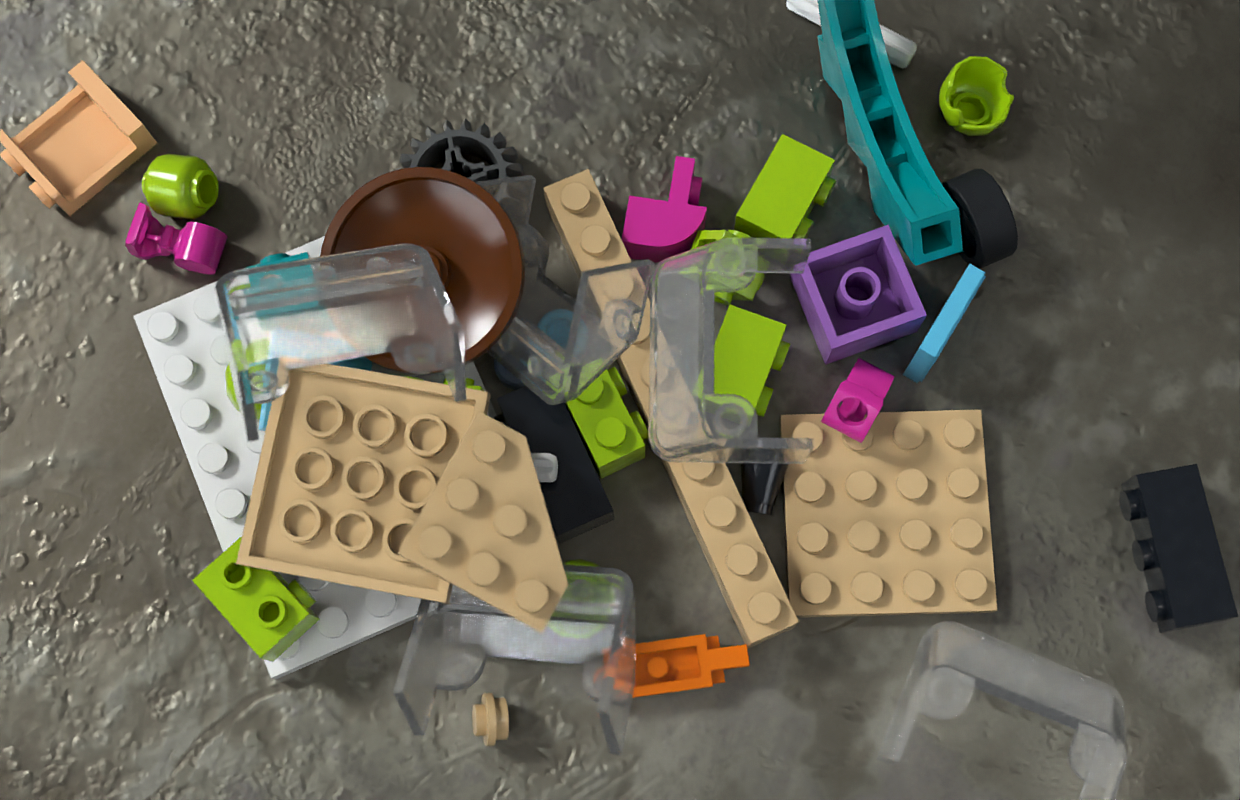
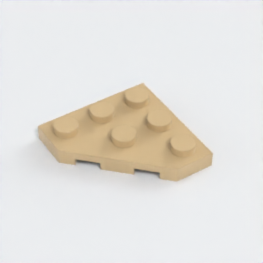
[397,411,568,633]

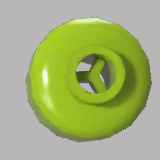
[142,154,219,219]

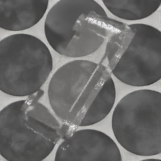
[475,175,655,405]
[648,238,813,464]
[215,244,466,442]
[393,564,636,755]
[877,621,1127,800]

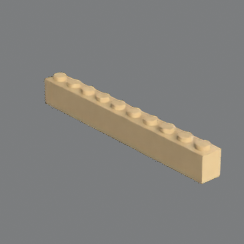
[543,169,799,648]

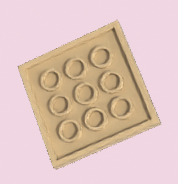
[236,356,491,604]
[779,409,997,618]

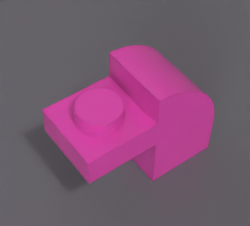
[622,156,707,262]

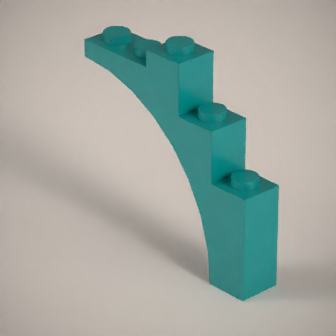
[817,0,963,266]

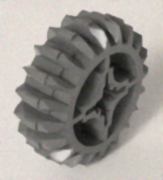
[400,118,526,214]

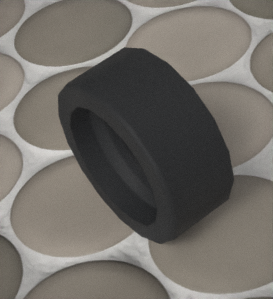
[942,169,1018,269]

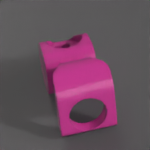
[125,203,228,275]
[821,358,895,444]

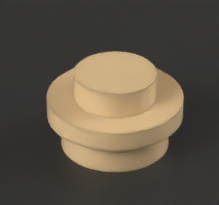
[472,693,509,746]

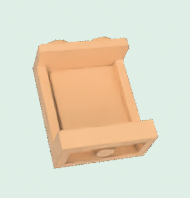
[0,60,157,216]

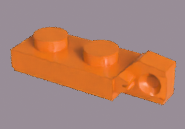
[602,634,750,701]

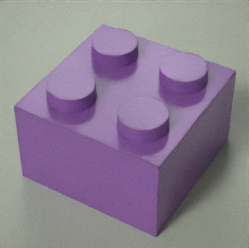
[789,225,927,365]

